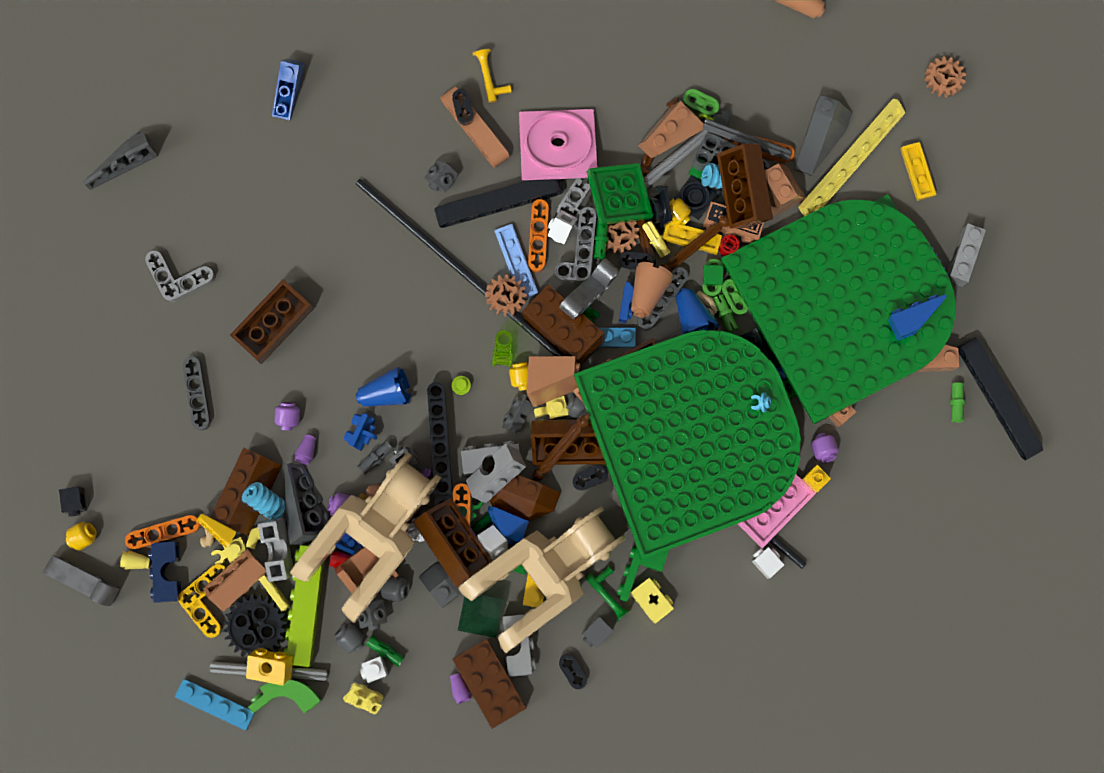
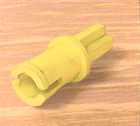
[643,221,671,258]

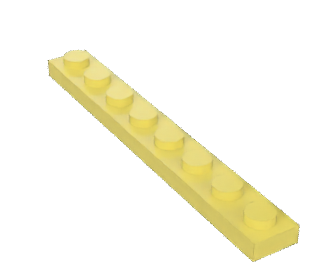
[798,99,905,216]

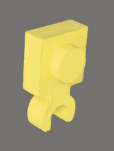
[211,537,247,565]

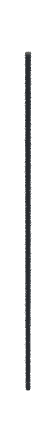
[355,179,807,569]

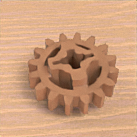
[924,56,966,98]
[606,221,639,254]
[485,274,527,316]

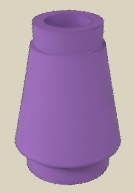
[294,435,316,465]
[450,673,472,704]

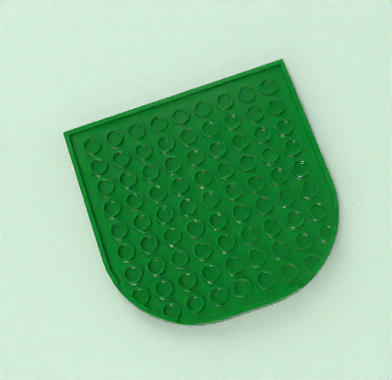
[721,200,956,425]
[573,330,801,560]

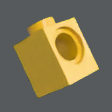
[802,465,831,493]

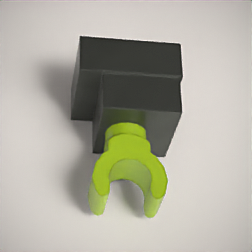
[699,110,729,126]

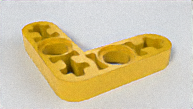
[179,564,227,638]

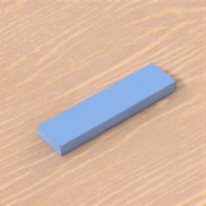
[494,224,538,300]

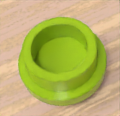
[452,376,471,395]

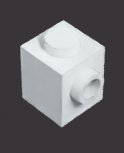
[548,210,578,244]
[477,525,508,561]
[752,547,784,579]
[360,657,389,683]

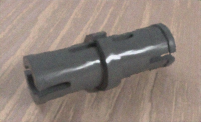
[357,441,394,475]

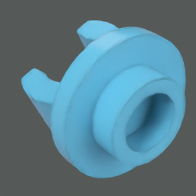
[751,392,771,412]

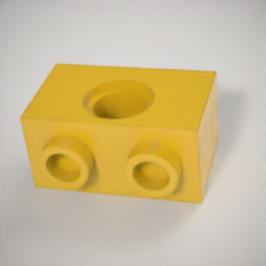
[246,648,293,686]

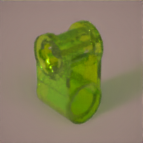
[492,330,513,368]

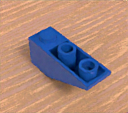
[272,59,305,120]
[888,294,947,341]

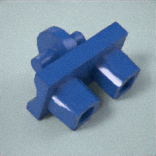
[343,413,378,451]

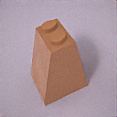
[765,163,807,217]
[526,356,583,407]

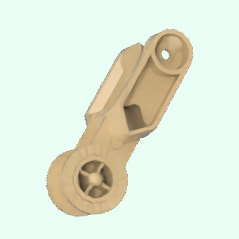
[290,453,441,622]
[458,506,626,653]

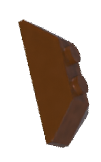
[487,465,561,522]

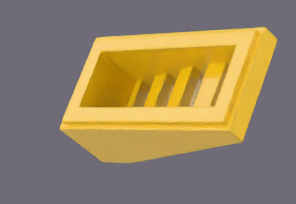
[196,513,236,548]

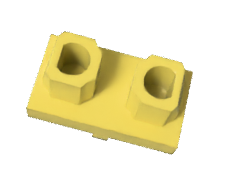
[343,683,384,714]

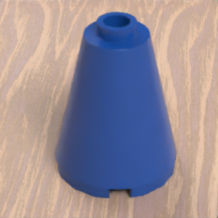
[675,288,719,335]
[356,367,412,407]

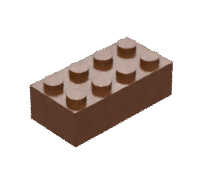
[717,144,773,229]
[230,279,314,364]
[522,285,605,365]
[452,639,527,729]

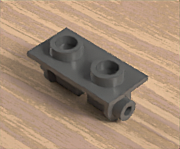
[502,394,533,434]

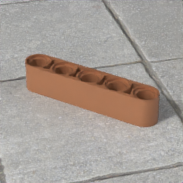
[440,86,510,168]

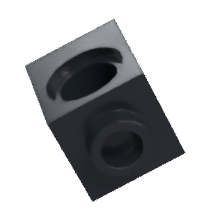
[59,486,87,517]

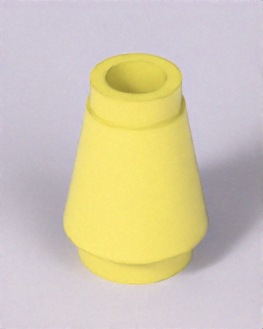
[120,550,150,570]

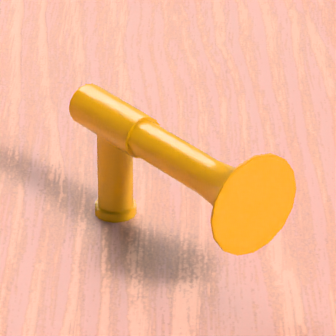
[472,49,512,103]

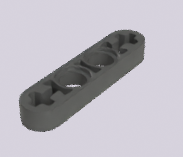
[638,267,688,330]
[183,357,211,431]

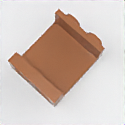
[335,547,398,594]

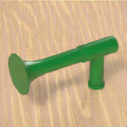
[585,566,632,623]

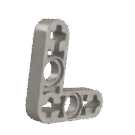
[557,178,593,238]
[145,251,215,302]

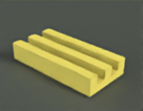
[259,575,291,611]

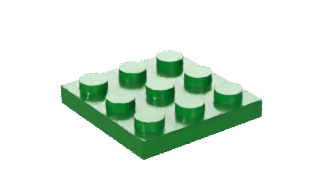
[586,163,653,225]

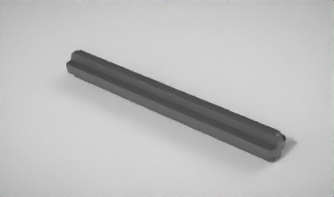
[703,119,792,161]

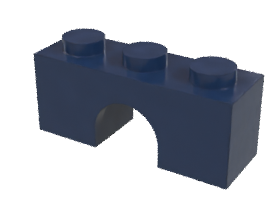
[149,542,181,603]

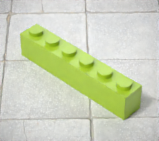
[284,545,325,667]

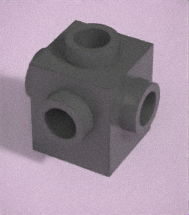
[424,160,458,193]
[389,447,420,470]
[358,600,388,631]

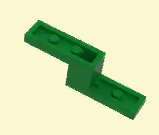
[617,546,669,602]

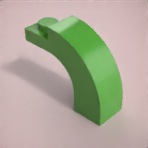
[249,679,322,713]

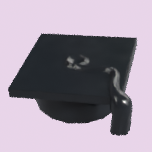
[674,175,721,221]
[649,186,673,231]

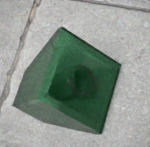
[458,595,504,638]

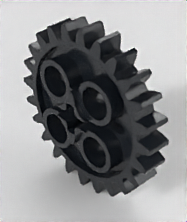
[223,595,288,657]

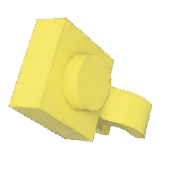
[534,396,568,420]

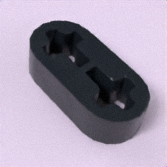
[452,89,474,126]
[619,251,656,270]
[572,465,608,491]
[559,654,587,689]

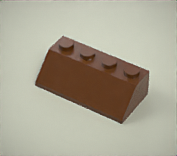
[531,420,606,465]
[210,448,282,536]
[413,498,493,588]

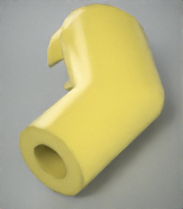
[245,527,260,549]

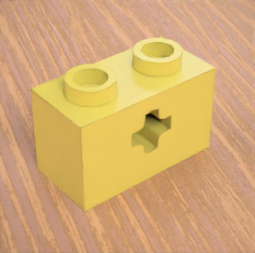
[630,578,674,624]

